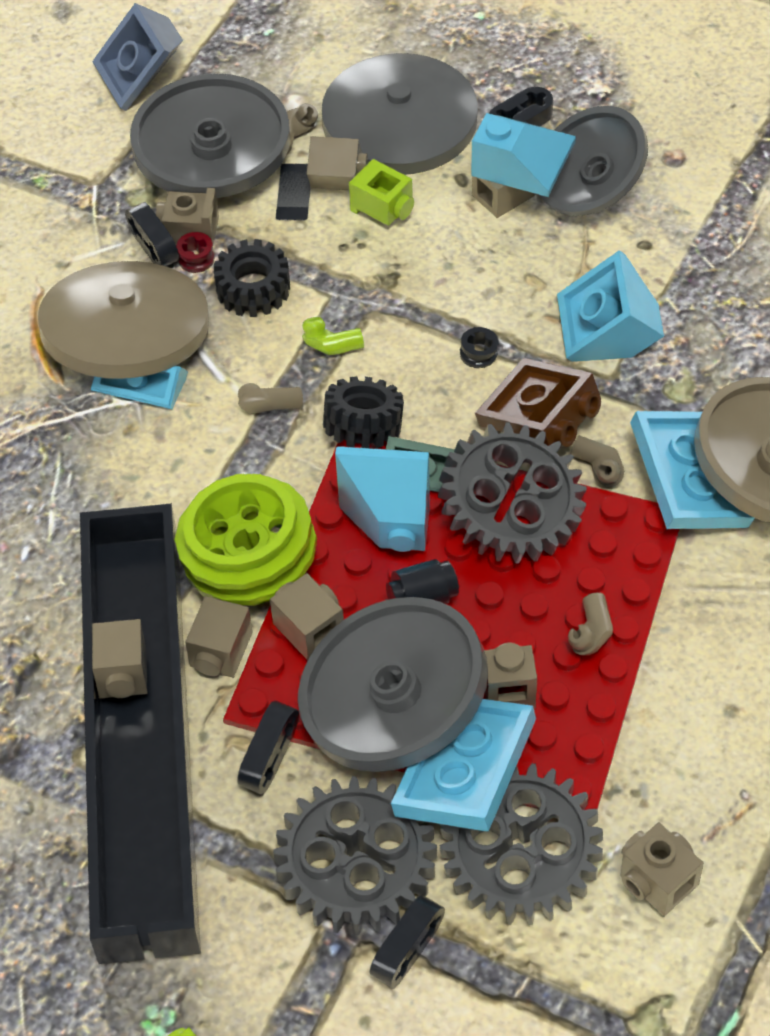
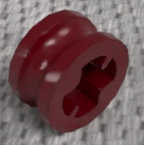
[176,232,215,273]

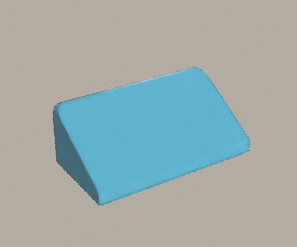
[91,366,188,409]

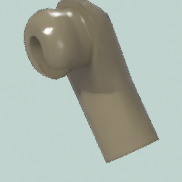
[287,103,318,153]
[238,383,303,414]
[571,435,625,487]
[568,593,613,656]

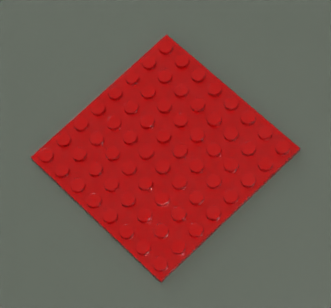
[223,440,680,811]

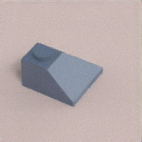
[92,3,183,111]

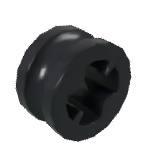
[460,327,499,368]

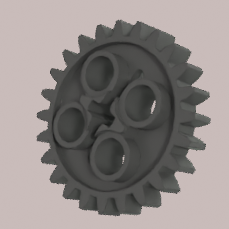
[438,422,587,563]
[440,763,603,925]
[273,776,437,935]

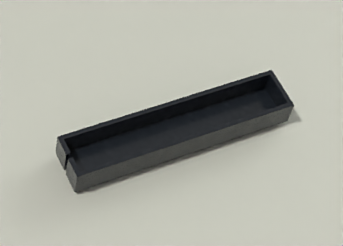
[80,503,201,964]

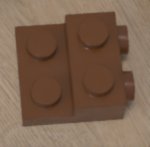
[475,358,601,451]

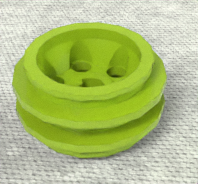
[175,474,317,606]

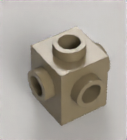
[620,822,704,916]

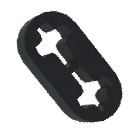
[489,87,553,126]
[125,202,179,266]
[237,700,299,794]
[369,894,445,988]

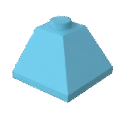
[471,113,576,197]
[557,250,664,362]
[335,447,430,552]

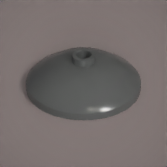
[540,106,648,216]

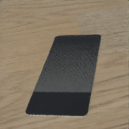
[276,164,311,220]

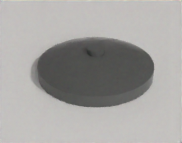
[322,53,478,175]
[130,74,290,198]
[298,597,488,772]

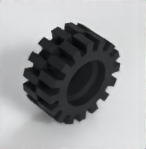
[214,239,290,317]
[323,376,404,449]

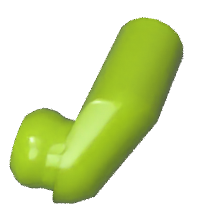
[302,317,364,355]

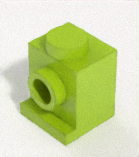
[349,159,414,226]

